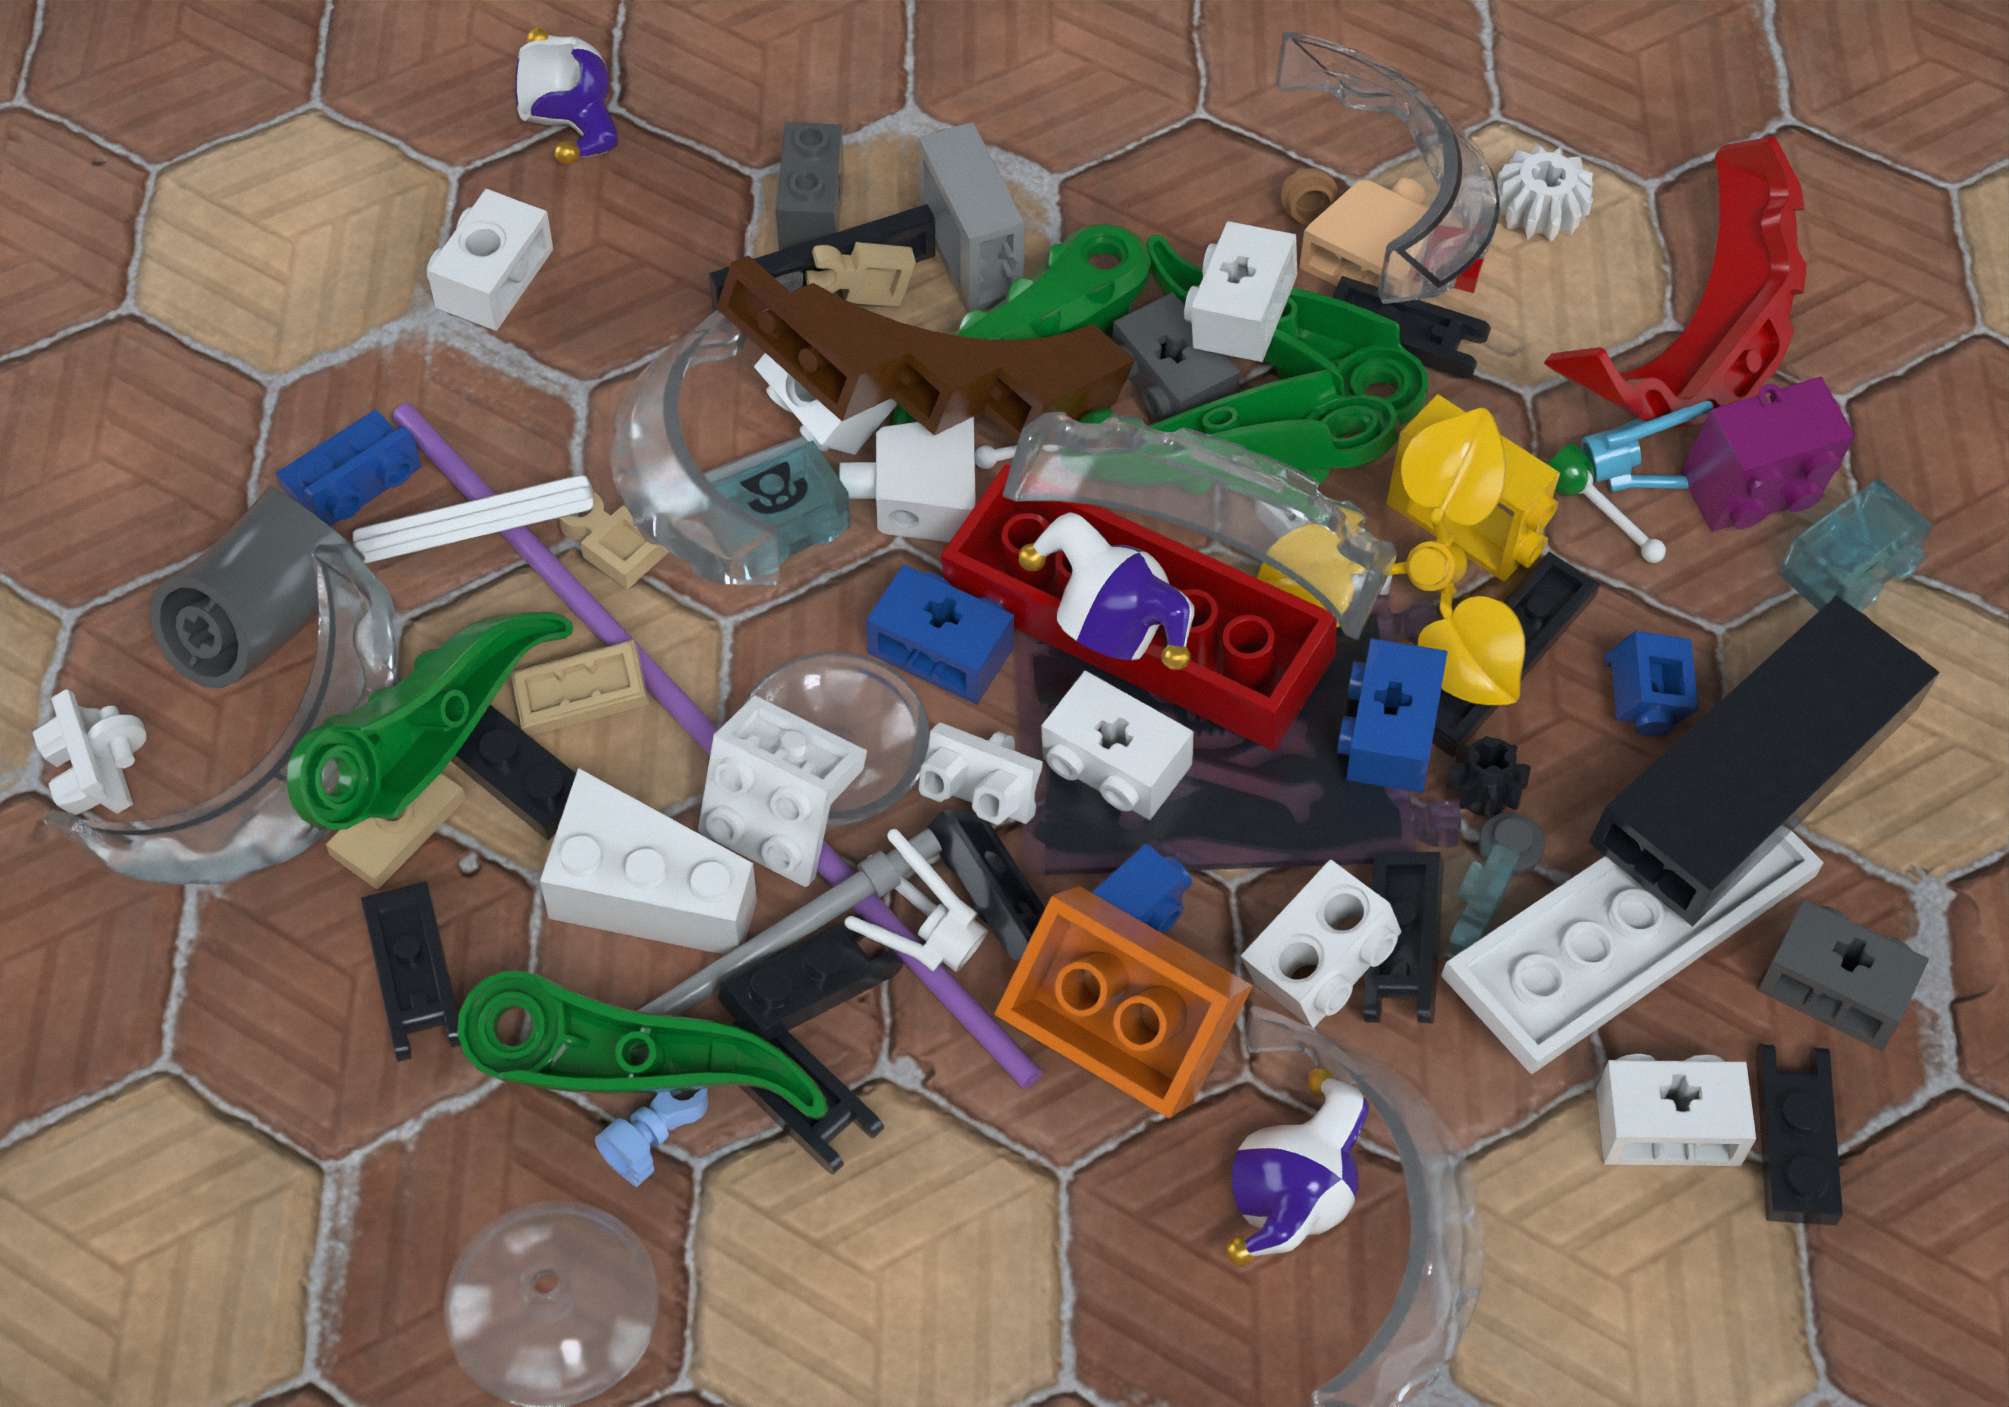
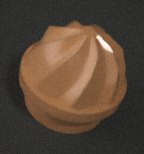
[1280,167,1338,225]

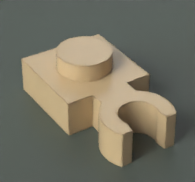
[804,242,916,307]
[558,492,670,590]

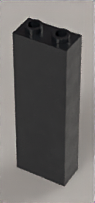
[1589,595,1940,927]

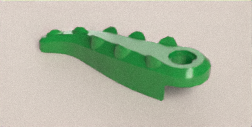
[893,223,1151,425]
[1146,234,1428,425]
[1052,369,1400,497]
[287,611,573,830]
[457,971,828,1120]

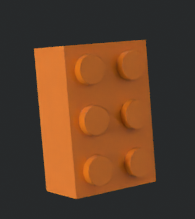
[994,886,1253,1118]

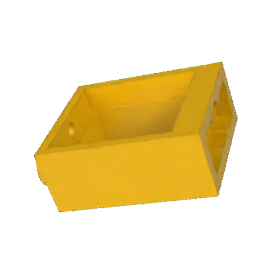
[1386,394,1560,582]

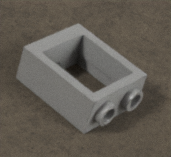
[918,122,1025,313]

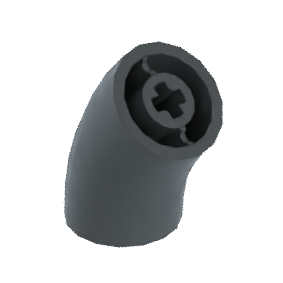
[150,486,365,688]

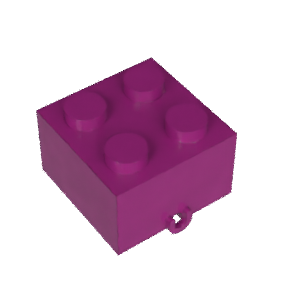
[1681,376,1855,532]

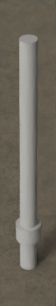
[638,828,942,1017]

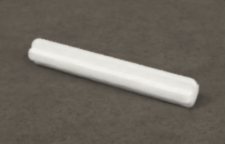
[353,474,594,564]

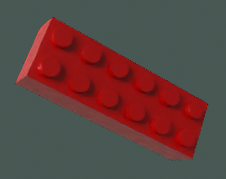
[940,464,1337,752]

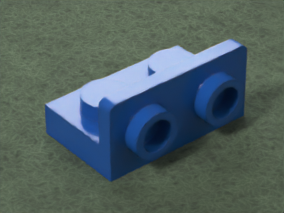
[276,409,422,527]

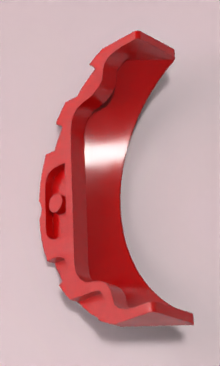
[1544,137,1806,428]

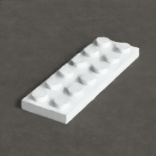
[1441,831,1824,1075]

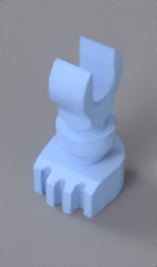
[595,1088,709,1187]

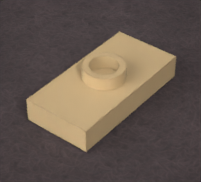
[511,640,650,736]
[326,773,466,890]

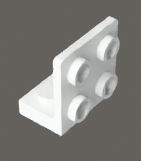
[698,695,867,887]

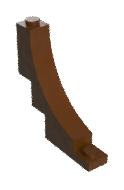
[716,255,1135,450]

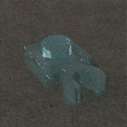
[1444,843,1520,959]

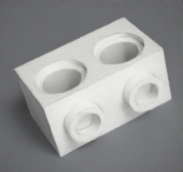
[1241,859,1402,1029]

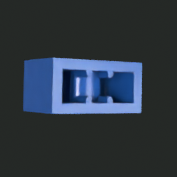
[866,564,1014,705]
[1337,638,1448,793]

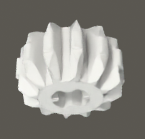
[1495,143,1594,242]

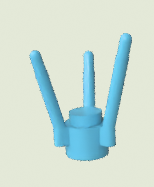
[1581,401,1714,493]

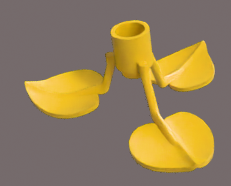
[1257,408,1525,705]

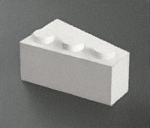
[540,768,757,955]

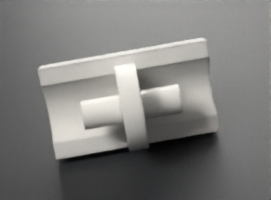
[32,689,146,816]
[919,722,1043,825]

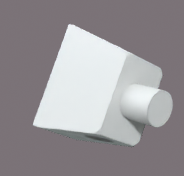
[840,417,975,542]

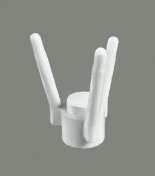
[845,829,988,973]

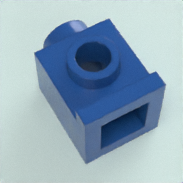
[1603,631,1698,736]
[1091,843,1192,934]

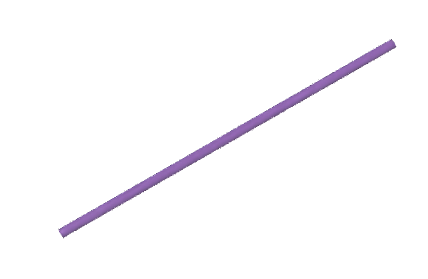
[392,403,1043,1090]

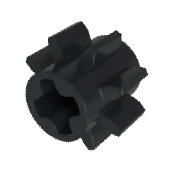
[1446,736,1531,818]

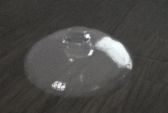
[740,652,929,826]
[444,1200,659,1407]

